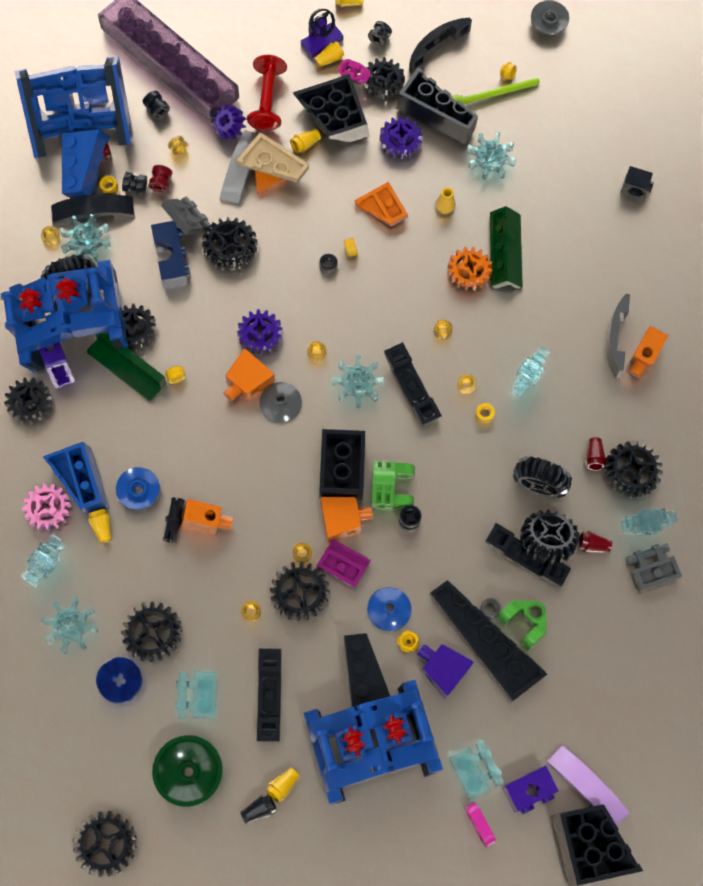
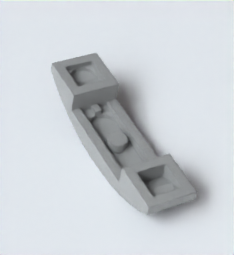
[220,130,258,205]

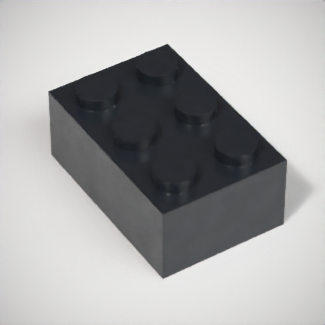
[319,429,366,501]

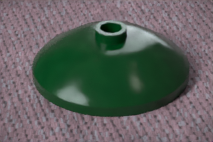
[152,735,223,807]

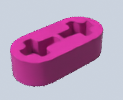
[338,59,370,85]
[464,802,496,848]

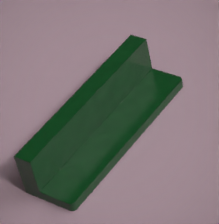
[490,206,523,289]
[87,332,167,402]

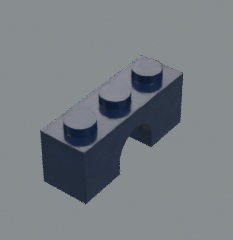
[151,221,191,289]

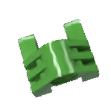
[371,460,415,510]
[496,600,546,651]

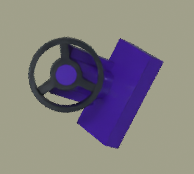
[300,8,344,59]

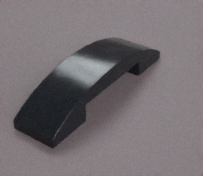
[409,17,472,73]
[51,194,135,225]
[384,342,442,426]
[485,523,571,587]
[257,648,282,742]

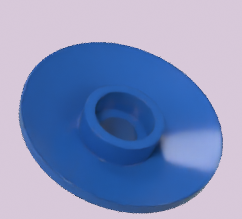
[116,467,160,510]
[367,587,412,631]

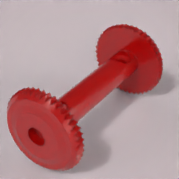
[247,54,287,131]

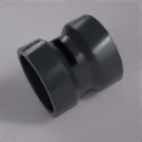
[142,90,170,119]
[122,171,148,196]
[399,505,422,532]

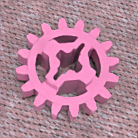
[22,483,71,532]

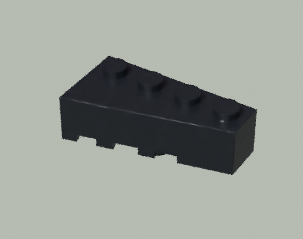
[396,67,478,144]
[344,633,390,707]

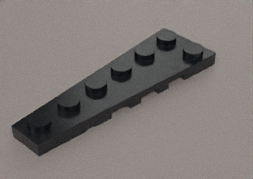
[429,580,548,702]

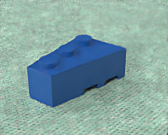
[62,129,110,198]
[43,442,109,514]

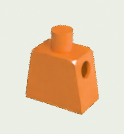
[629,326,669,378]
[223,349,275,402]
[321,497,373,543]
[180,499,233,535]

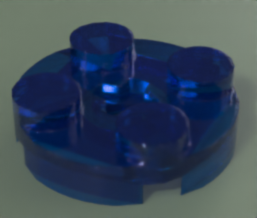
[96,657,143,704]

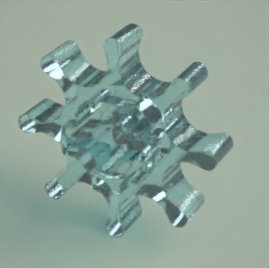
[467,132,516,180]
[60,214,111,262]
[512,346,550,397]
[332,355,385,408]
[621,508,677,535]
[21,534,66,588]
[41,597,98,654]

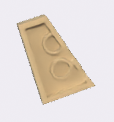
[236,132,309,183]

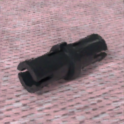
[162,497,185,543]

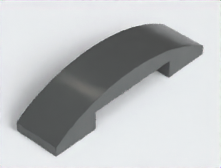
[606,294,630,379]

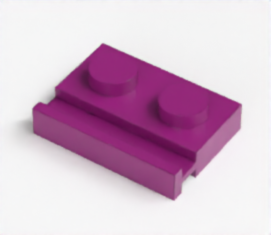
[317,539,371,589]

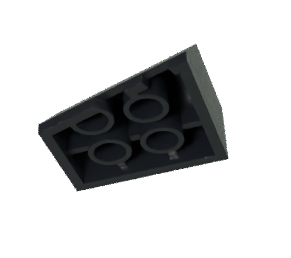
[293,74,369,142]
[552,804,643,886]

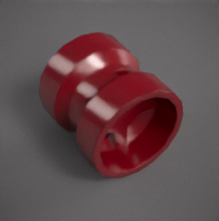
[148,165,173,193]

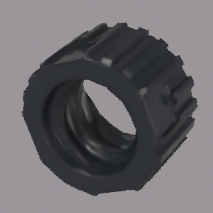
[319,253,338,274]

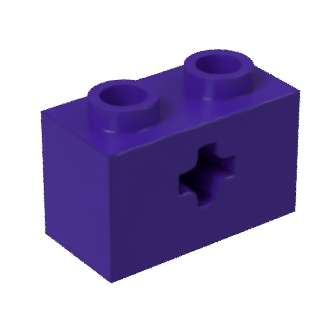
[502,765,559,815]

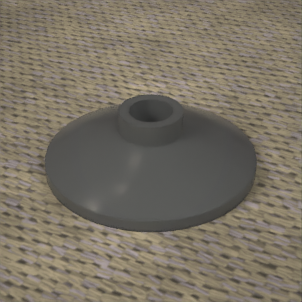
[531,0,570,35]
[259,382,302,423]

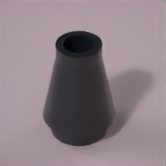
[240,794,277,824]

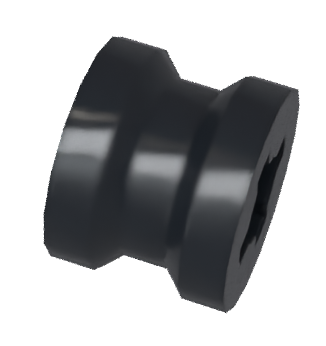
[368,21,392,46]

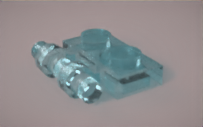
[175,671,217,719]
[449,741,504,800]

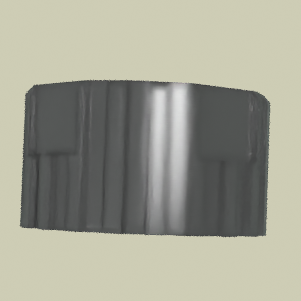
[480,598,501,619]

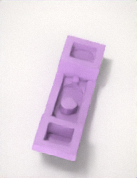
[547,746,630,826]

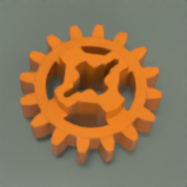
[447,247,492,291]

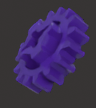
[379,116,423,159]
[237,309,283,355]

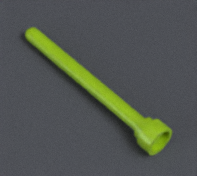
[451,77,540,105]

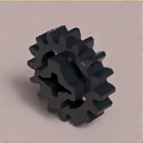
[363,57,405,100]
[123,304,157,349]
[4,377,52,424]

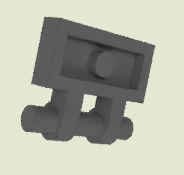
[161,196,212,235]
[626,543,682,592]

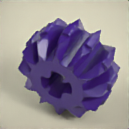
[212,105,247,140]

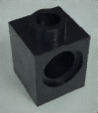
[621,166,654,199]

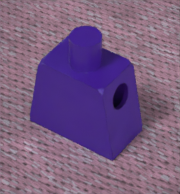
[39,342,75,389]
[417,644,474,699]

